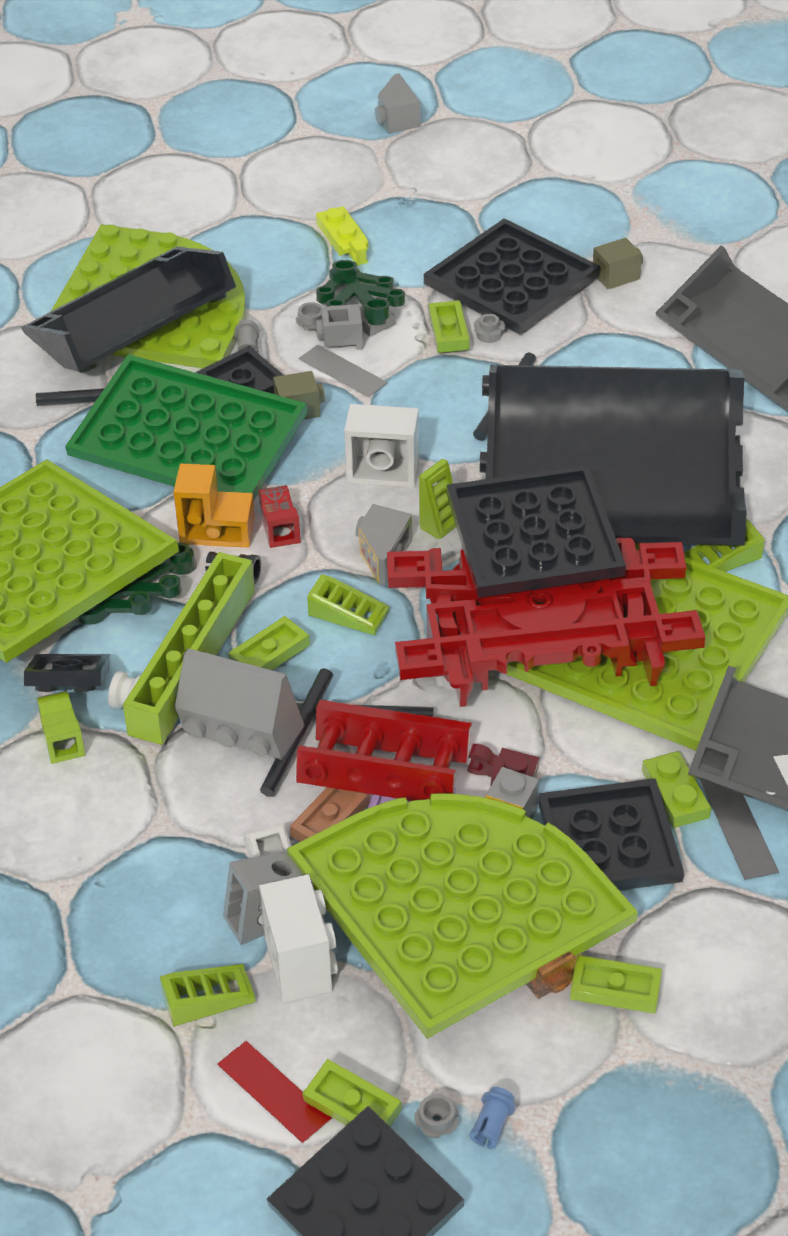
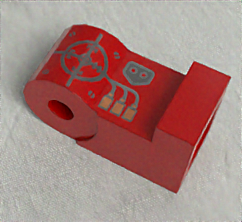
[258,485,301,548]

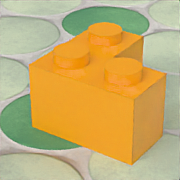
[173,464,255,548]

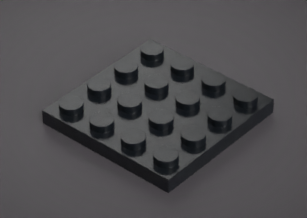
[424,218,600,335]
[447,465,626,598]

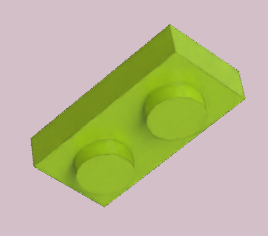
[428,300,470,353]
[228,616,310,670]
[642,751,711,828]
[570,955,662,1014]
[302,1058,403,1126]

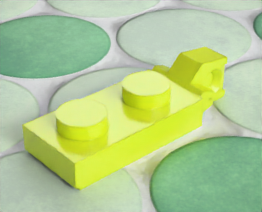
[316,206,369,266]

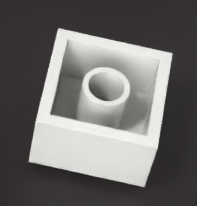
[344,404,419,488]
[259,874,338,1003]

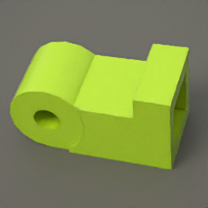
[36,691,85,764]

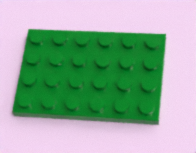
[65,354,308,501]

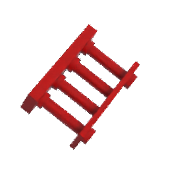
[296,700,472,801]

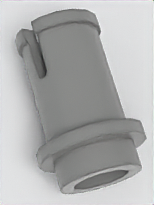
[234,319,260,353]

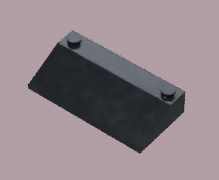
[21,246,236,373]

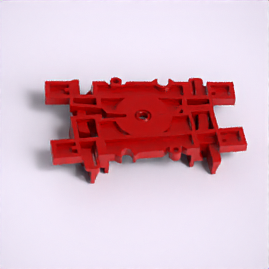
[387,538,706,707]

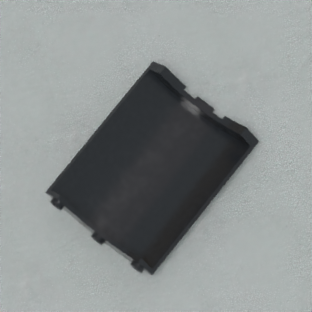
[480,365,747,545]

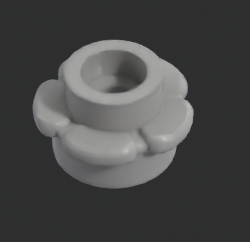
[296,302,322,331]
[474,314,505,343]
[414,1094,459,1138]

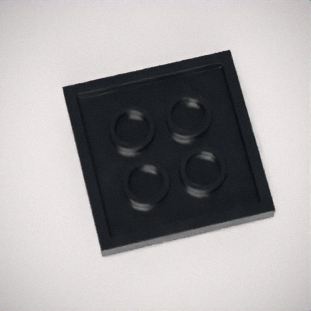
[538,778,684,890]
[266,1106,465,1236]

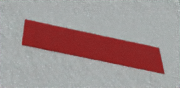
[217,1041,332,1143]

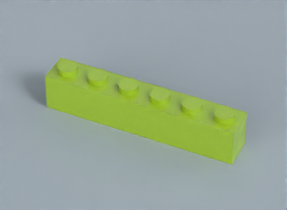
[123,552,255,745]

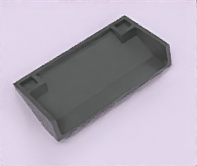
[655,245,788,413]
[688,665,788,811]

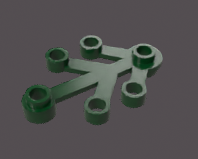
[316,260,405,325]
[78,542,196,624]

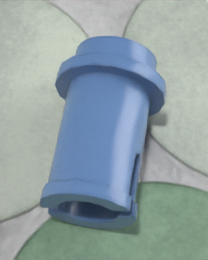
[469,1087,516,1149]

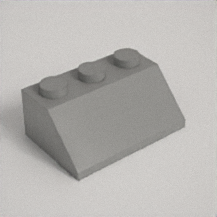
[175,648,305,760]

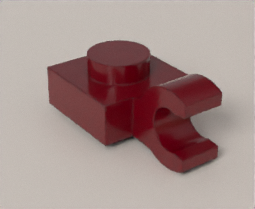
[467,744,540,786]

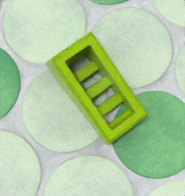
[419,458,456,539]
[684,518,764,572]
[307,574,390,636]
[159,964,256,1027]

